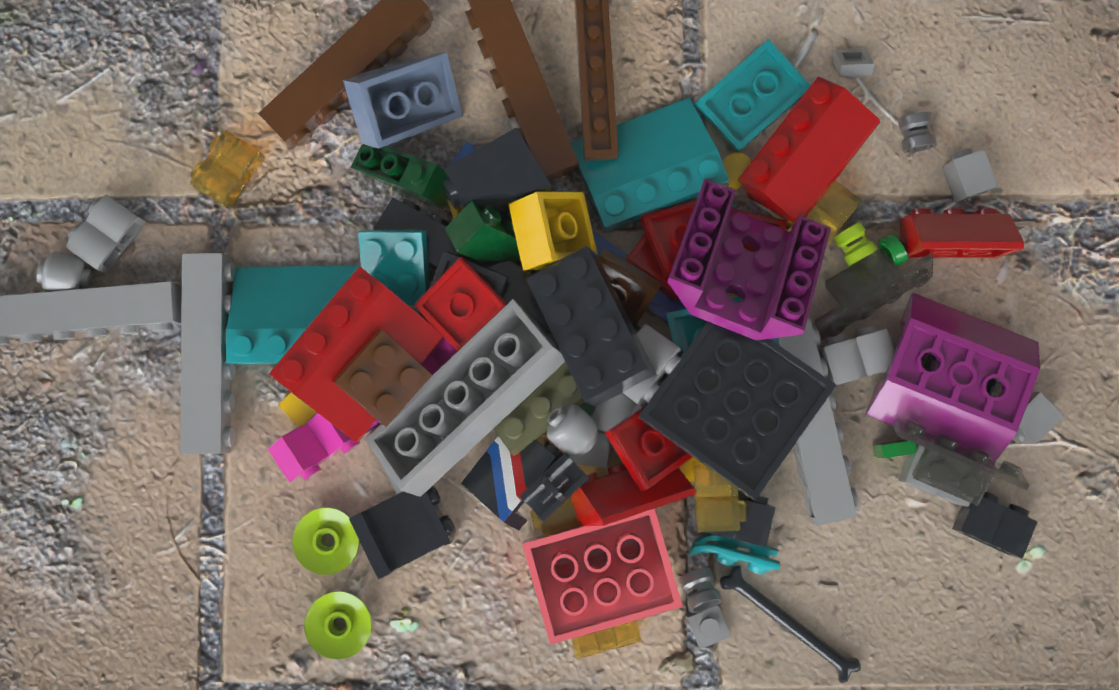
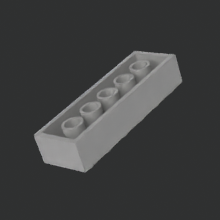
[365,299,565,497]

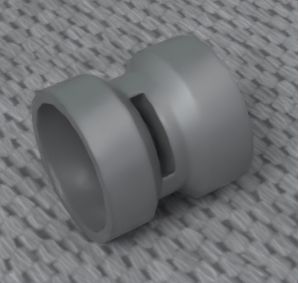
[898,112,937,153]
[679,567,722,613]

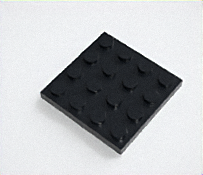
[638,321,837,501]

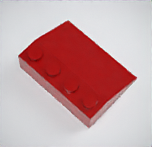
[269,266,444,443]

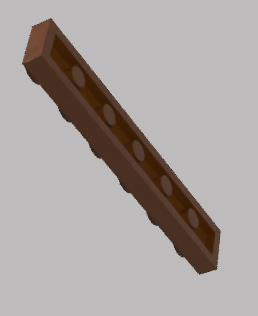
[574,0,618,161]

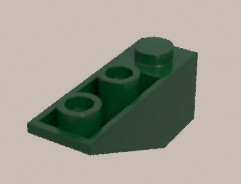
[351,144,448,209]
[445,200,521,262]

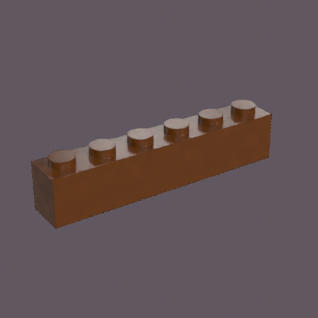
[258,0,434,150]
[465,0,579,182]

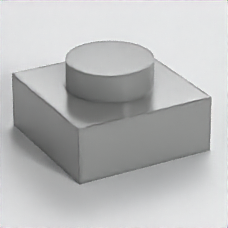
[833,48,874,79]
[686,605,731,649]

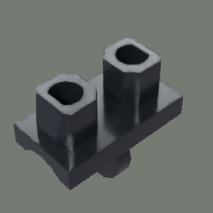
[519,452,589,522]

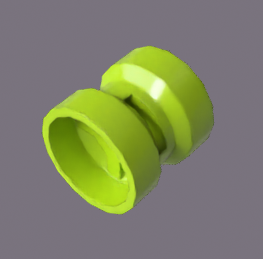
[832,221,878,266]

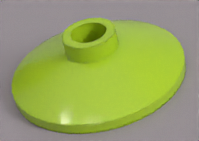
[292,507,360,575]
[304,591,372,660]

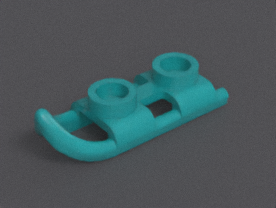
[689,533,780,574]

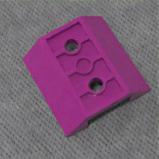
[667,178,831,340]
[865,293,1040,465]

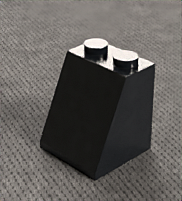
[443,128,552,212]

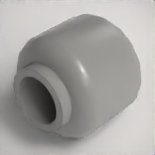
[37,252,92,292]
[547,404,598,456]

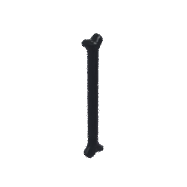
[720,565,861,683]

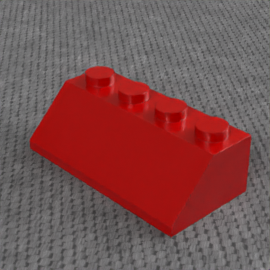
[738,76,880,223]

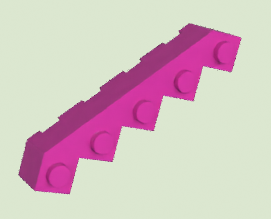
[268,338,457,483]

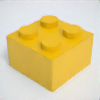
[509,192,598,271]

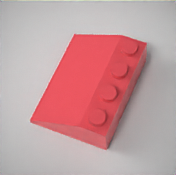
[522,509,683,645]

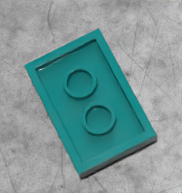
[694,39,811,153]
[358,230,430,323]

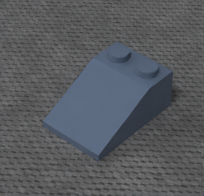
[343,52,463,148]

